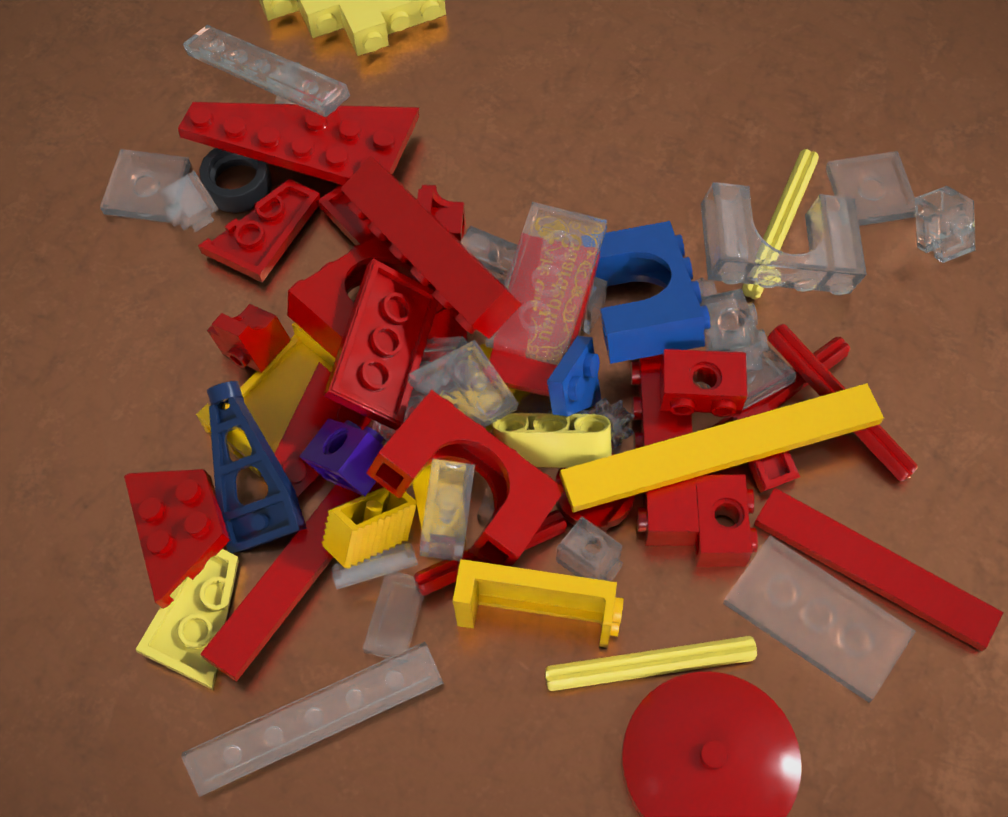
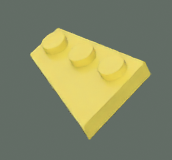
[136,549,239,690]

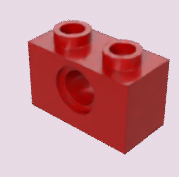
[660,349,747,417]
[695,475,758,567]

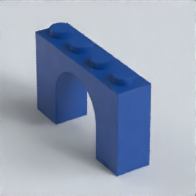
[581,221,711,364]

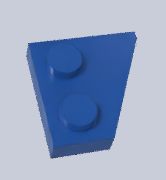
[547,336,602,417]

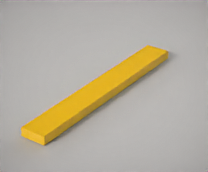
[560,383,884,513]

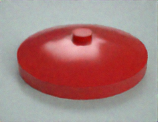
[621,671,801,817]

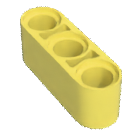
[492,413,612,468]

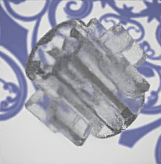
[584,398,634,449]

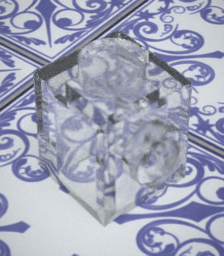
[160,171,218,232]
[556,517,623,581]

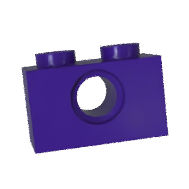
[299,418,386,496]

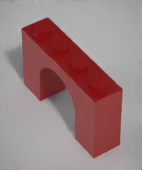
[287,236,445,359]
[366,389,565,567]

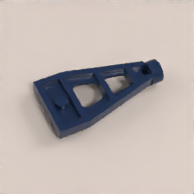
[207,381,307,554]

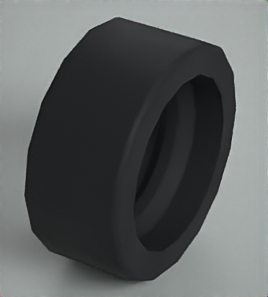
[199,148,272,213]

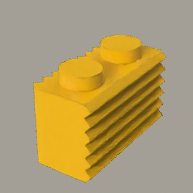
[322,487,417,569]

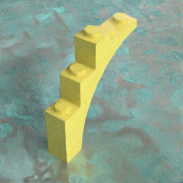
[259,0,446,56]

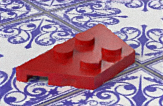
[124,469,230,609]

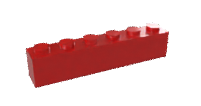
[341,156,522,339]
[630,354,699,546]

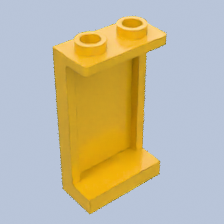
[196,322,335,477]
[453,559,624,648]

